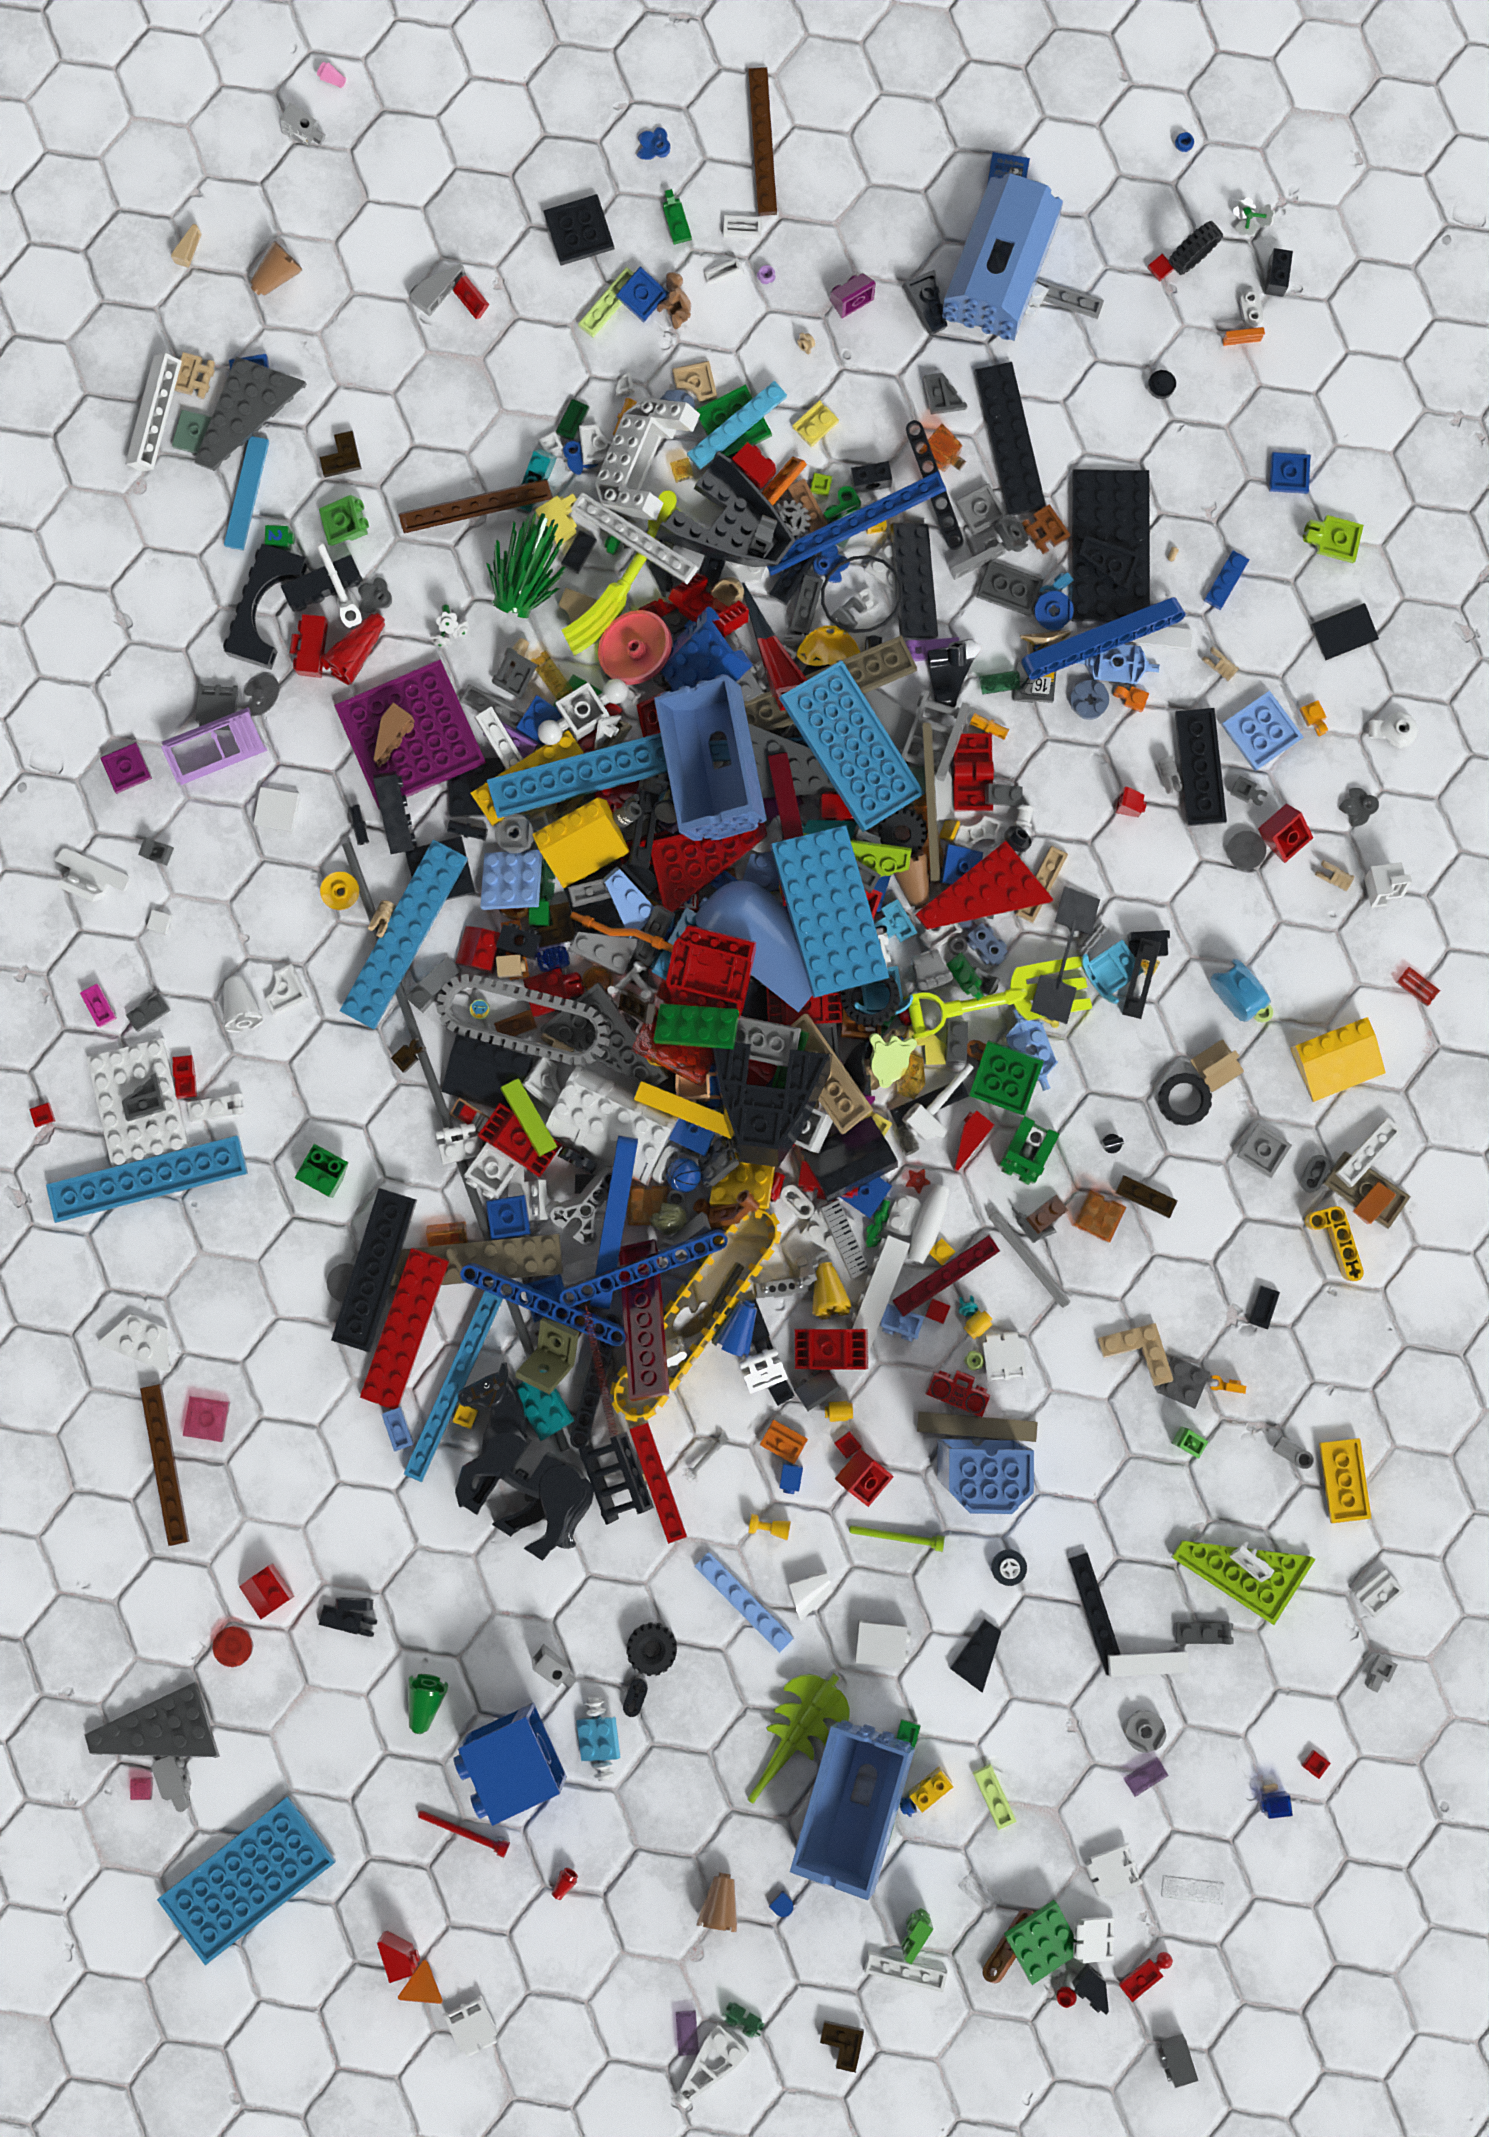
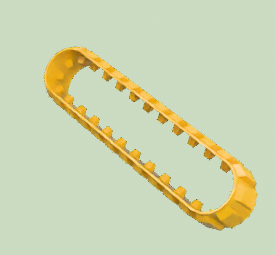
[610,1208,782,1422]

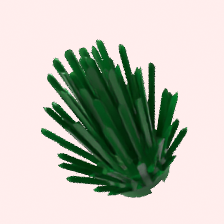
[486,513,566,618]

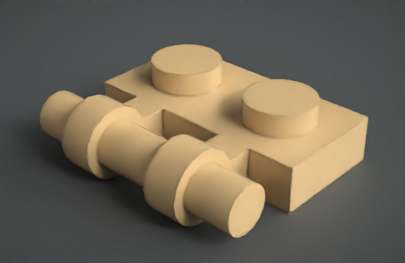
[174,352,215,399]

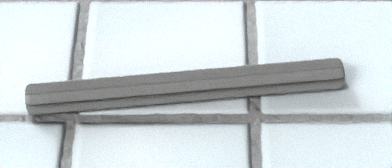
[989,1211,1070,1308]

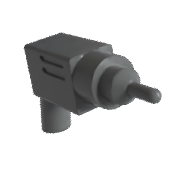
[1012,1207,1057,1243]

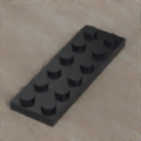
[890,523,938,638]
[1175,708,1227,827]

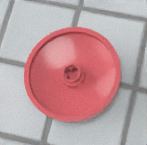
[598,610,672,685]

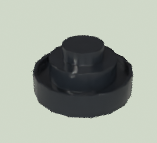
[1147,370,1176,399]
[1004,826,1032,853]

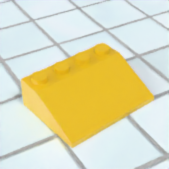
[532,798,630,888]
[1290,1017,1386,1102]

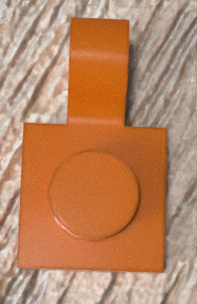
[1113,686,1150,712]

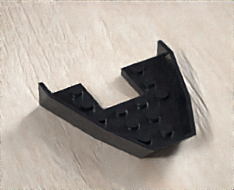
[655,451,796,567]
[712,1042,833,1167]

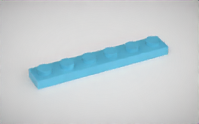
[687,381,787,470]

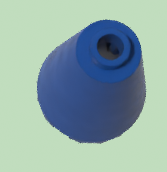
[712,1299,757,1357]

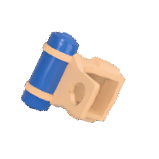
[675,1064,721,1109]

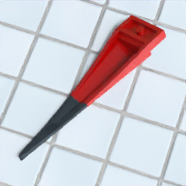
[742,583,807,711]

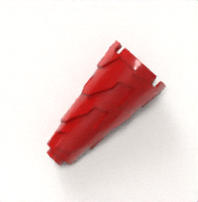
[320,613,385,685]

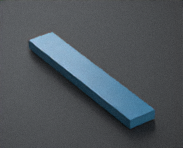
[224,436,269,551]

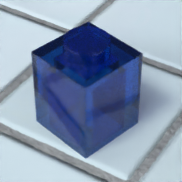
[1260,1791,1293,1819]

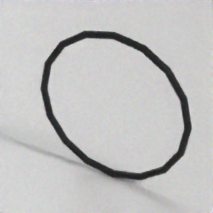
[821,555,902,633]

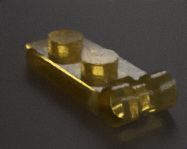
[530,650,573,701]

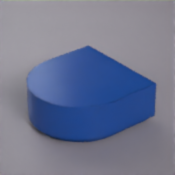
[769,1891,793,1917]

